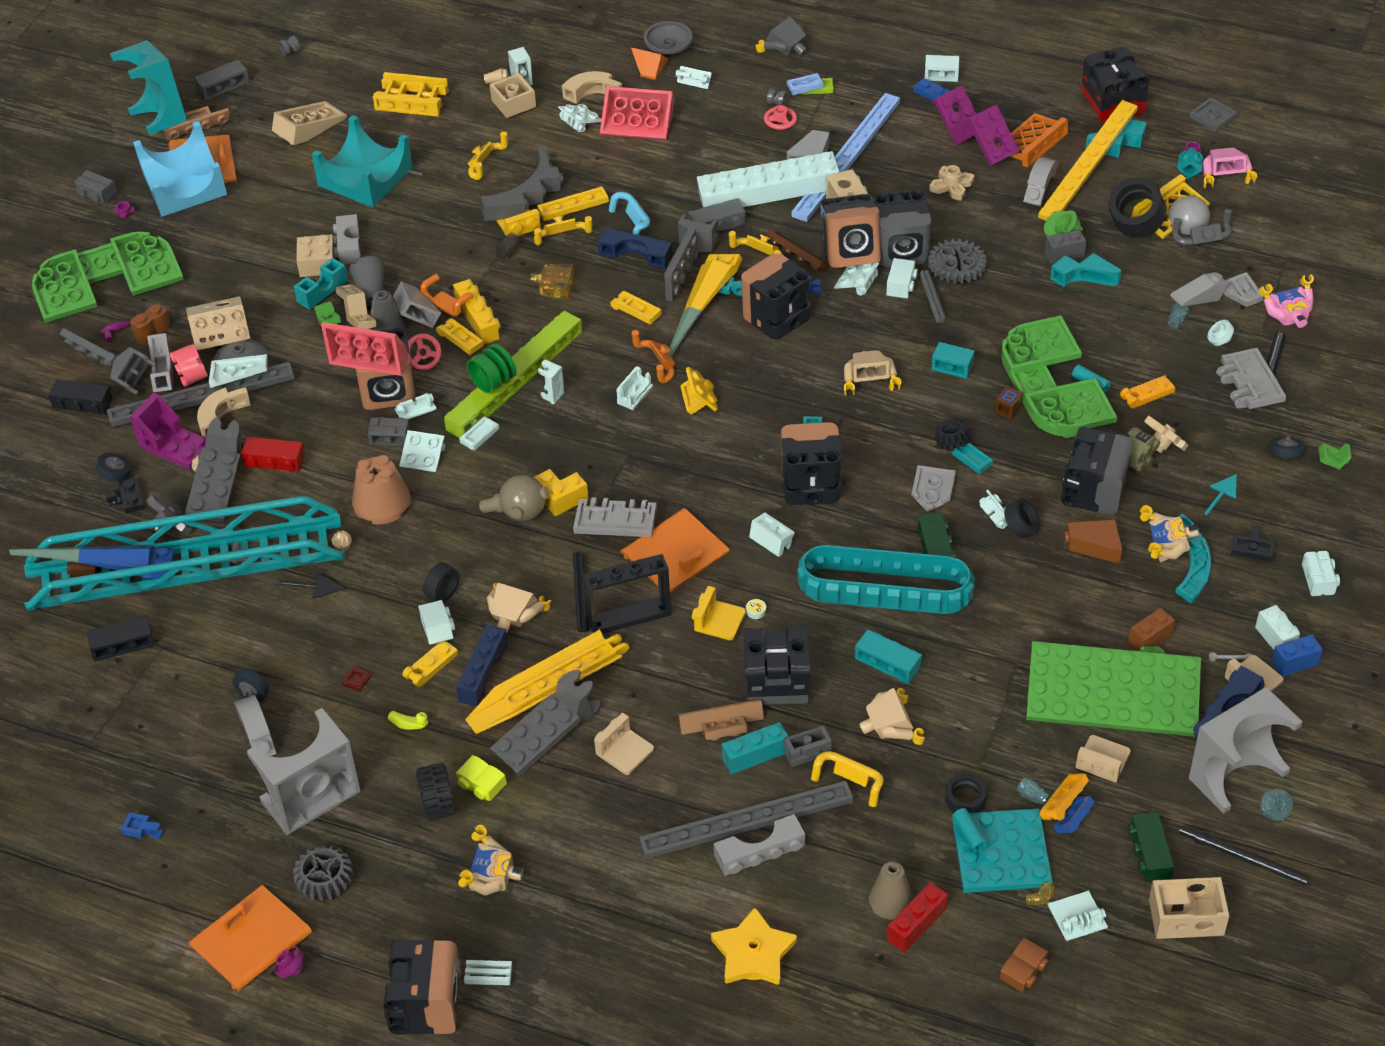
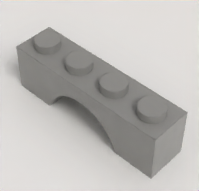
[714,814,805,876]

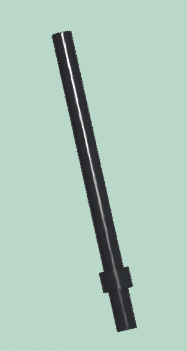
[1179,826,1309,886]

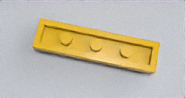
[537,187,609,221]

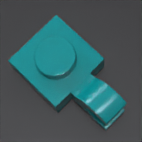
[717,277,742,296]

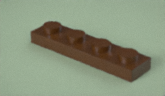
[766,229,830,271]

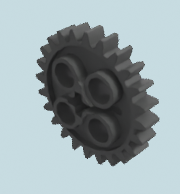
[928,239,987,284]

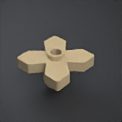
[930,165,974,201]
[1144,416,1189,453]

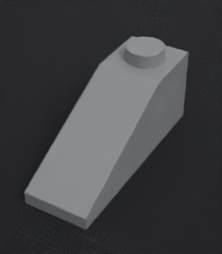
[1170,272,1228,306]

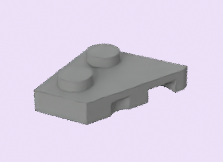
[1222,272,1263,307]

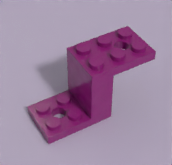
[933,85,1020,166]

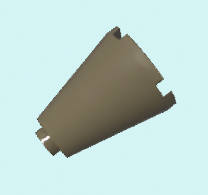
[869,862,913,920]

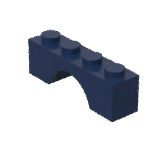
[598,228,672,269]
[456,625,508,707]
[1193,665,1265,741]

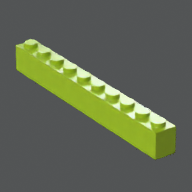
[444,311,582,438]

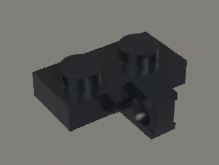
[105,477,145,514]
[1231,526,1275,562]

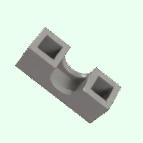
[333,214,361,264]

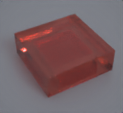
[342,666,371,692]

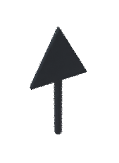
[278,573,345,599]

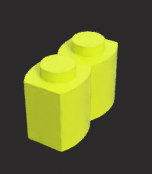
[456,755,507,801]

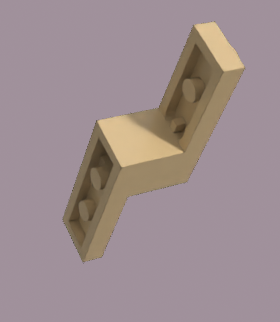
[335,284,376,330]

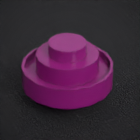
[274,946,304,979]

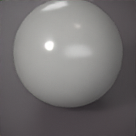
[1168,196,1210,235]

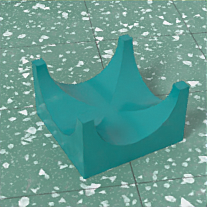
[110,40,187,135]
[312,115,413,207]

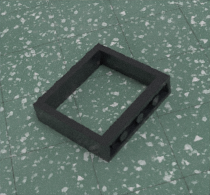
[583,554,671,634]

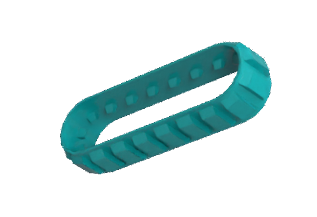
[797,545,975,614]

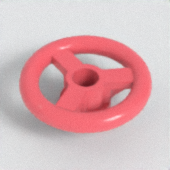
[764,105,797,130]
[408,334,441,370]

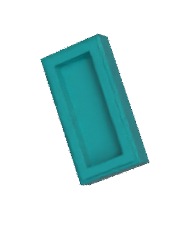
[952,443,993,474]

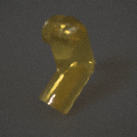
[1025,881,1055,905]

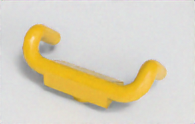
[467,132,508,180]
[534,216,593,246]
[729,231,784,256]
[811,751,884,807]

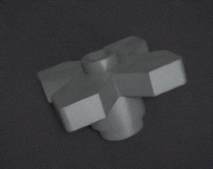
[147,494,193,534]

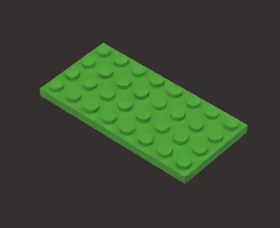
[1026,641,1201,737]

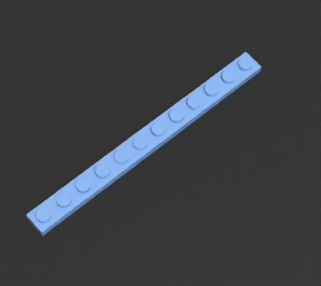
[792,93,900,222]

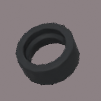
[1004,498,1040,538]
[423,562,460,602]
[945,774,987,813]

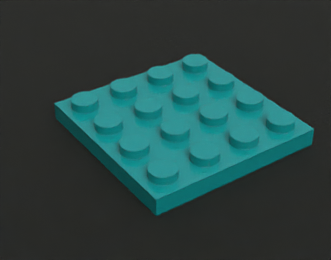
[952,809,1053,893]

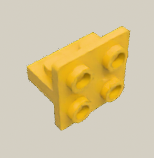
[680,367,718,415]

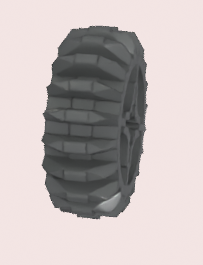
[293,844,353,901]

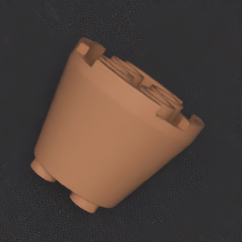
[352,455,411,524]

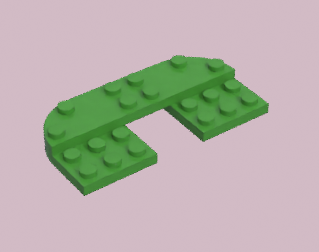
[32,232,184,323]
[1001,315,1117,438]

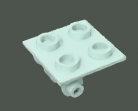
[558,104,602,132]
[834,263,879,295]
[399,430,445,472]
[1047,891,1108,941]

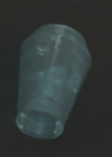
[1167,302,1189,329]
[1016,776,1050,805]

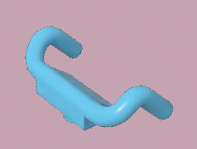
[609,192,651,235]

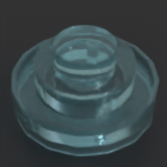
[1260,788,1293,821]

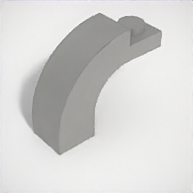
[1023,157,1059,207]
[147,333,174,392]
[234,695,277,756]

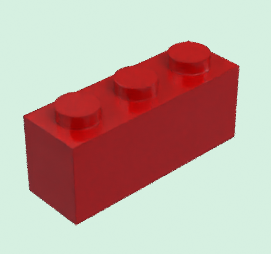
[241,437,305,472]
[887,882,948,953]

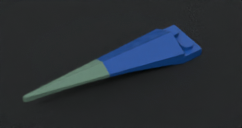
[9,545,175,579]

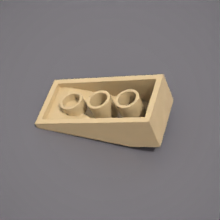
[272,101,347,145]

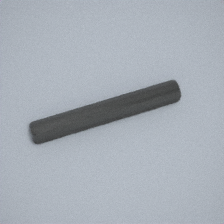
[920,269,946,324]

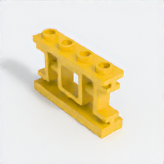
[373,72,449,117]

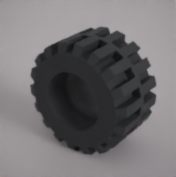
[416,762,456,821]

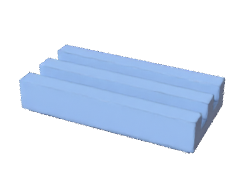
[787,73,824,95]

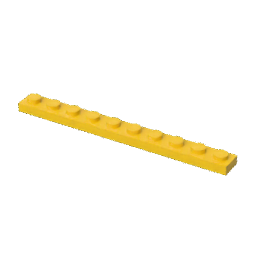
[1038,100,1137,221]

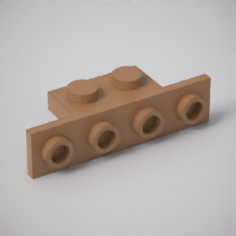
[164,106,231,140]
[678,699,764,740]

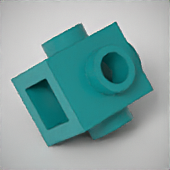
[1177,147,1203,179]

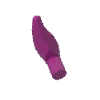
[100,321,130,341]

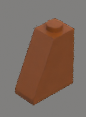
[1063,519,1122,563]

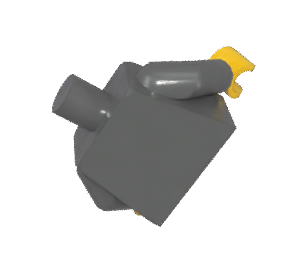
[755,16,807,56]

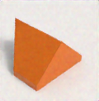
[631,48,668,80]

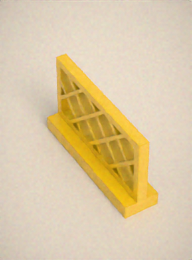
[1131,174,1210,239]

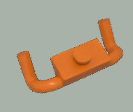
[420,274,473,317]
[632,330,676,383]

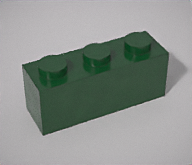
[917,512,956,558]
[1128,812,1174,882]

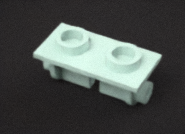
[676,66,712,89]
[395,393,437,419]
[979,490,1007,529]

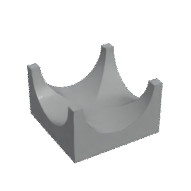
[1189,687,1302,814]
[247,708,361,835]

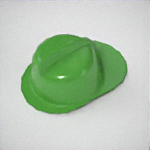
[1044,210,1083,236]

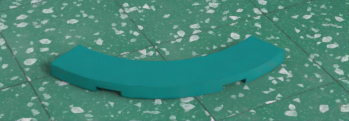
[1175,513,1211,604]

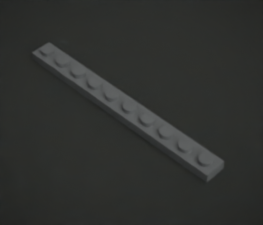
[107,362,294,427]
[639,781,853,859]

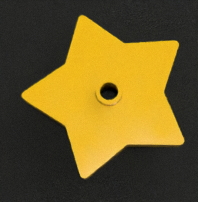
[711,908,797,985]

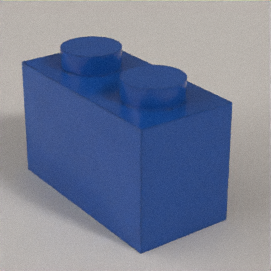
[1271,634,1323,677]

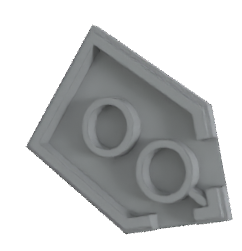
[911,465,956,512]

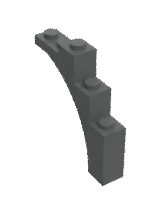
[481,147,563,221]

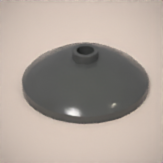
[644,21,693,55]
[213,339,269,361]

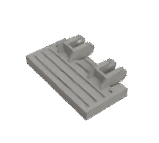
[1216,348,1286,409]
[573,497,657,537]

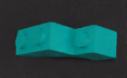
[1085,119,1147,158]
[1050,253,1122,287]

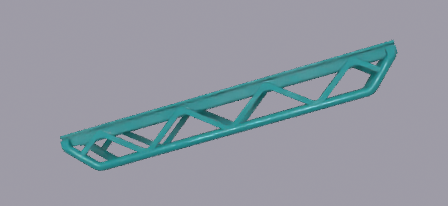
[24,496,346,611]

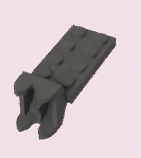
[664,214,719,302]
[60,328,156,395]
[185,417,241,523]
[490,670,601,777]

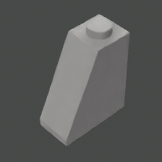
[787,130,830,160]
[393,281,441,328]

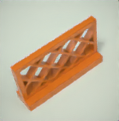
[996,113,1068,167]

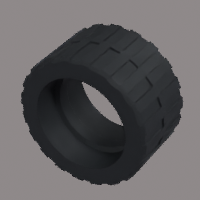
[1108,177,1166,238]

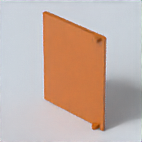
[168,135,237,183]
[620,508,730,593]
[188,885,312,991]

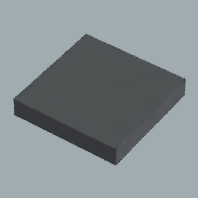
[1189,98,1238,132]

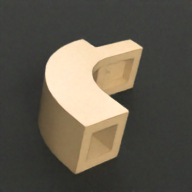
[562,71,622,104]
[197,387,250,438]

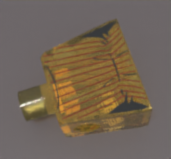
[530,264,574,300]

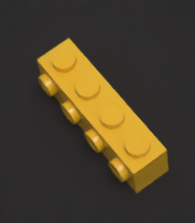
[453,279,500,344]

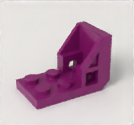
[130,393,206,470]

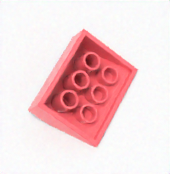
[600,86,675,140]
[321,322,408,376]

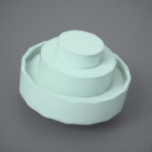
[1208,320,1234,346]

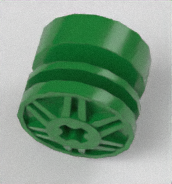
[467,344,517,394]

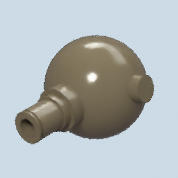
[479,474,550,521]

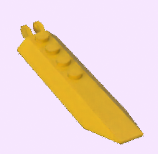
[465,630,629,734]

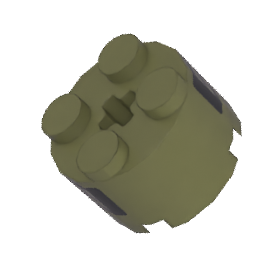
[1128,427,1160,473]

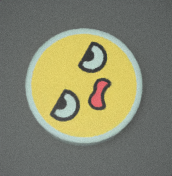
[746,599,766,619]

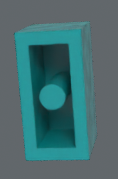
[931,342,975,379]

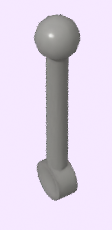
[1209,652,1252,661]

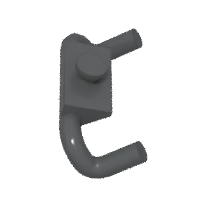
[1172,209,1232,246]

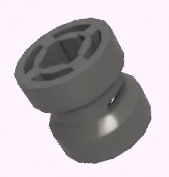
[279,35,300,56]
[767,88,788,106]

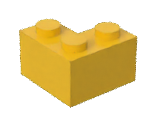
[534,469,588,516]

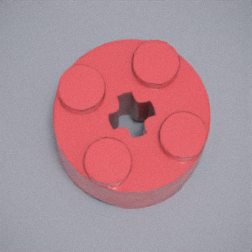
[169,344,208,387]

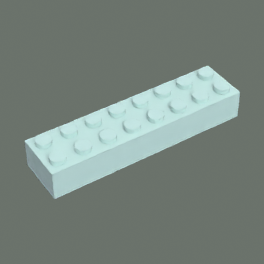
[697,151,839,208]

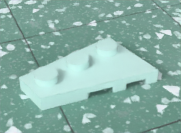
[209,354,268,388]

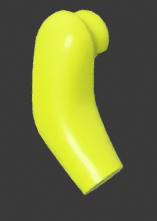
[388,711,428,730]

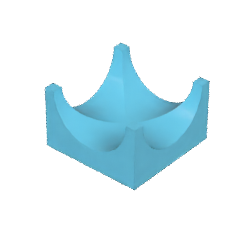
[133,121,227,217]

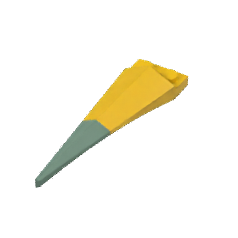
[668,254,742,357]

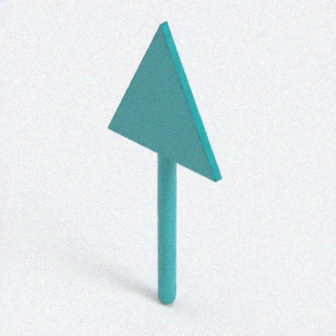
[1204,474,1237,516]

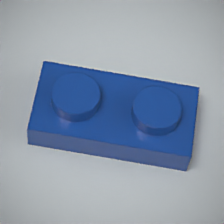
[913,78,950,101]
[1053,796,1095,834]

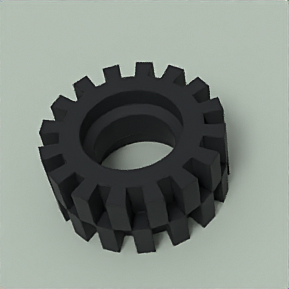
[934,418,971,451]

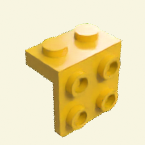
[496,209,541,239]
[692,586,745,640]

